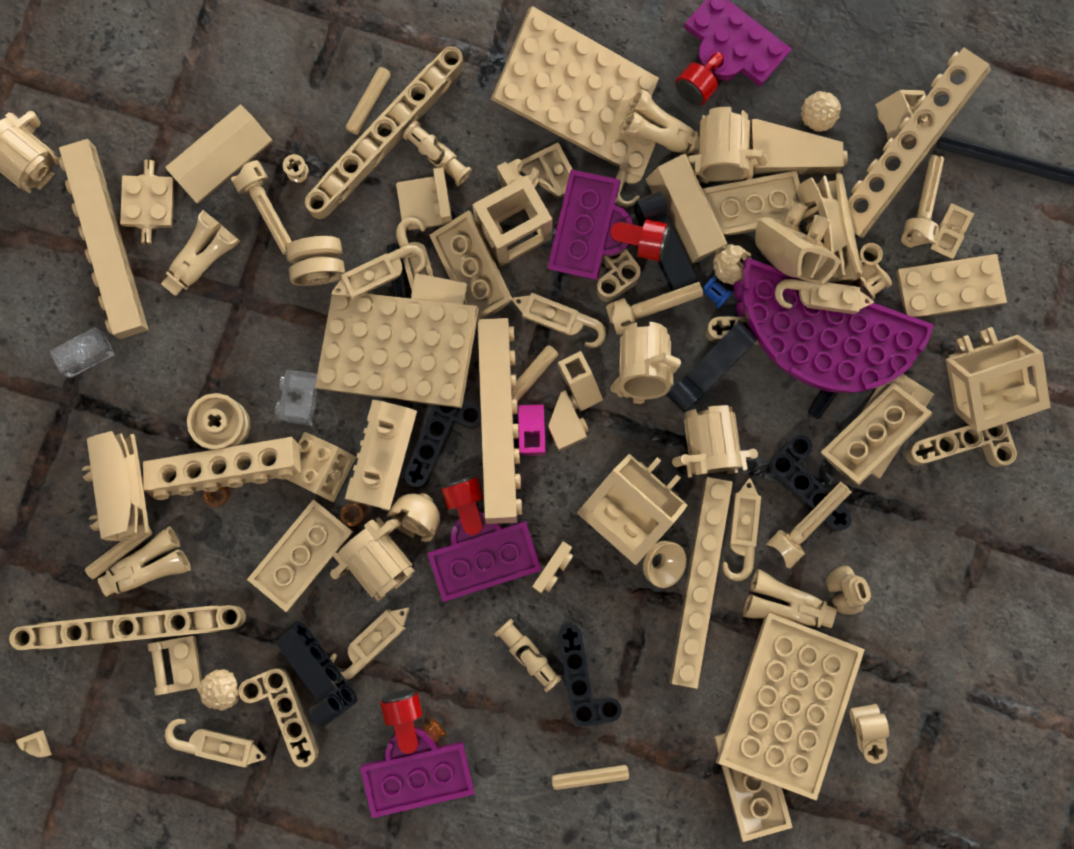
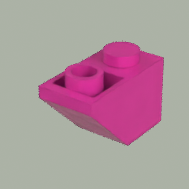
[518,404,546,456]

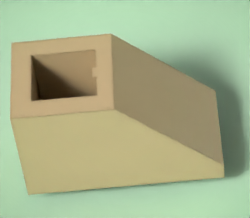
[558,351,603,412]
[548,390,589,452]

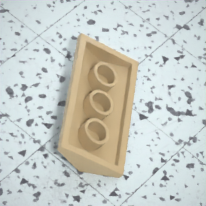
[165,104,273,204]
[645,154,728,266]
[429,210,513,321]
[821,383,932,485]
[714,733,793,842]

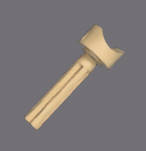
[901,155,944,248]
[231,160,292,255]
[606,282,704,335]
[765,481,852,568]

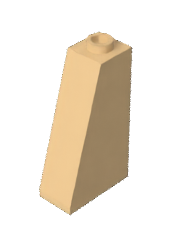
[749,119,848,175]

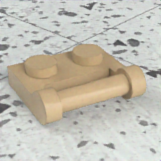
[147,635,202,696]

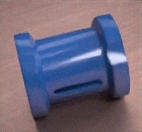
[702,276,733,309]

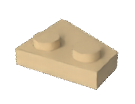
[518,142,573,199]

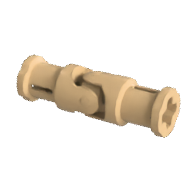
[403,121,472,186]
[494,619,563,693]

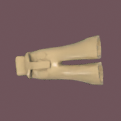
[621,89,700,156]
[161,210,240,296]
[97,526,191,597]
[826,566,871,615]
[743,569,837,628]

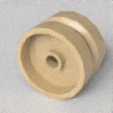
[285,236,346,286]
[187,393,251,450]

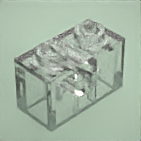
[49,327,115,378]
[275,369,319,427]

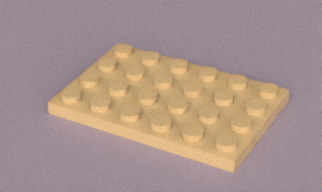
[491,6,659,168]
[315,290,479,408]
[716,612,865,801]

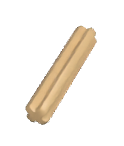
[346,67,391,135]
[512,345,558,402]
[85,527,153,579]
[552,765,629,790]

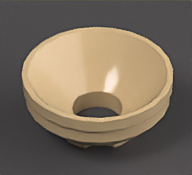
[643,541,687,588]

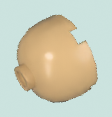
[387,493,440,542]

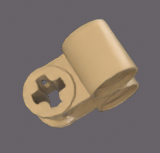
[839,243,892,300]
[849,704,889,764]

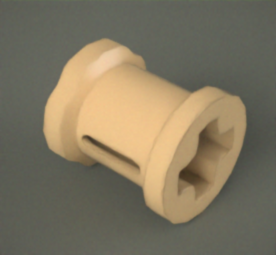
[283,154,309,183]

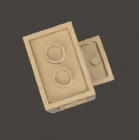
[472,159,552,267]
[946,327,1051,433]
[577,454,688,565]

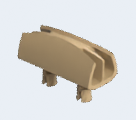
[798,173,863,283]
[755,201,841,285]
[345,400,417,511]
[82,431,149,541]

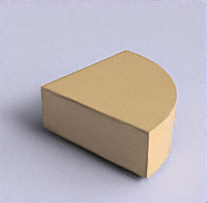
[16,730,52,757]

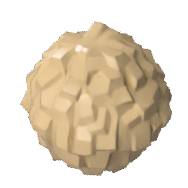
[801,91,841,132]
[713,244,752,285]
[197,669,239,711]

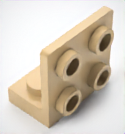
[396,167,452,231]
[287,432,356,502]

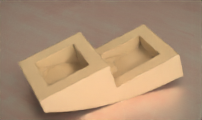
[930,203,974,259]
[411,274,468,305]

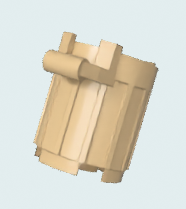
[687,107,768,184]
[0,111,59,193]
[611,322,681,404]
[672,405,758,478]
[330,517,415,602]

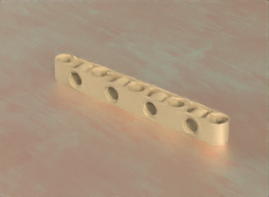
[305,46,464,219]
[9,605,246,650]

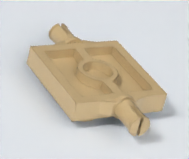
[120,160,174,245]

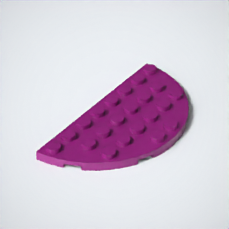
[741,258,934,393]

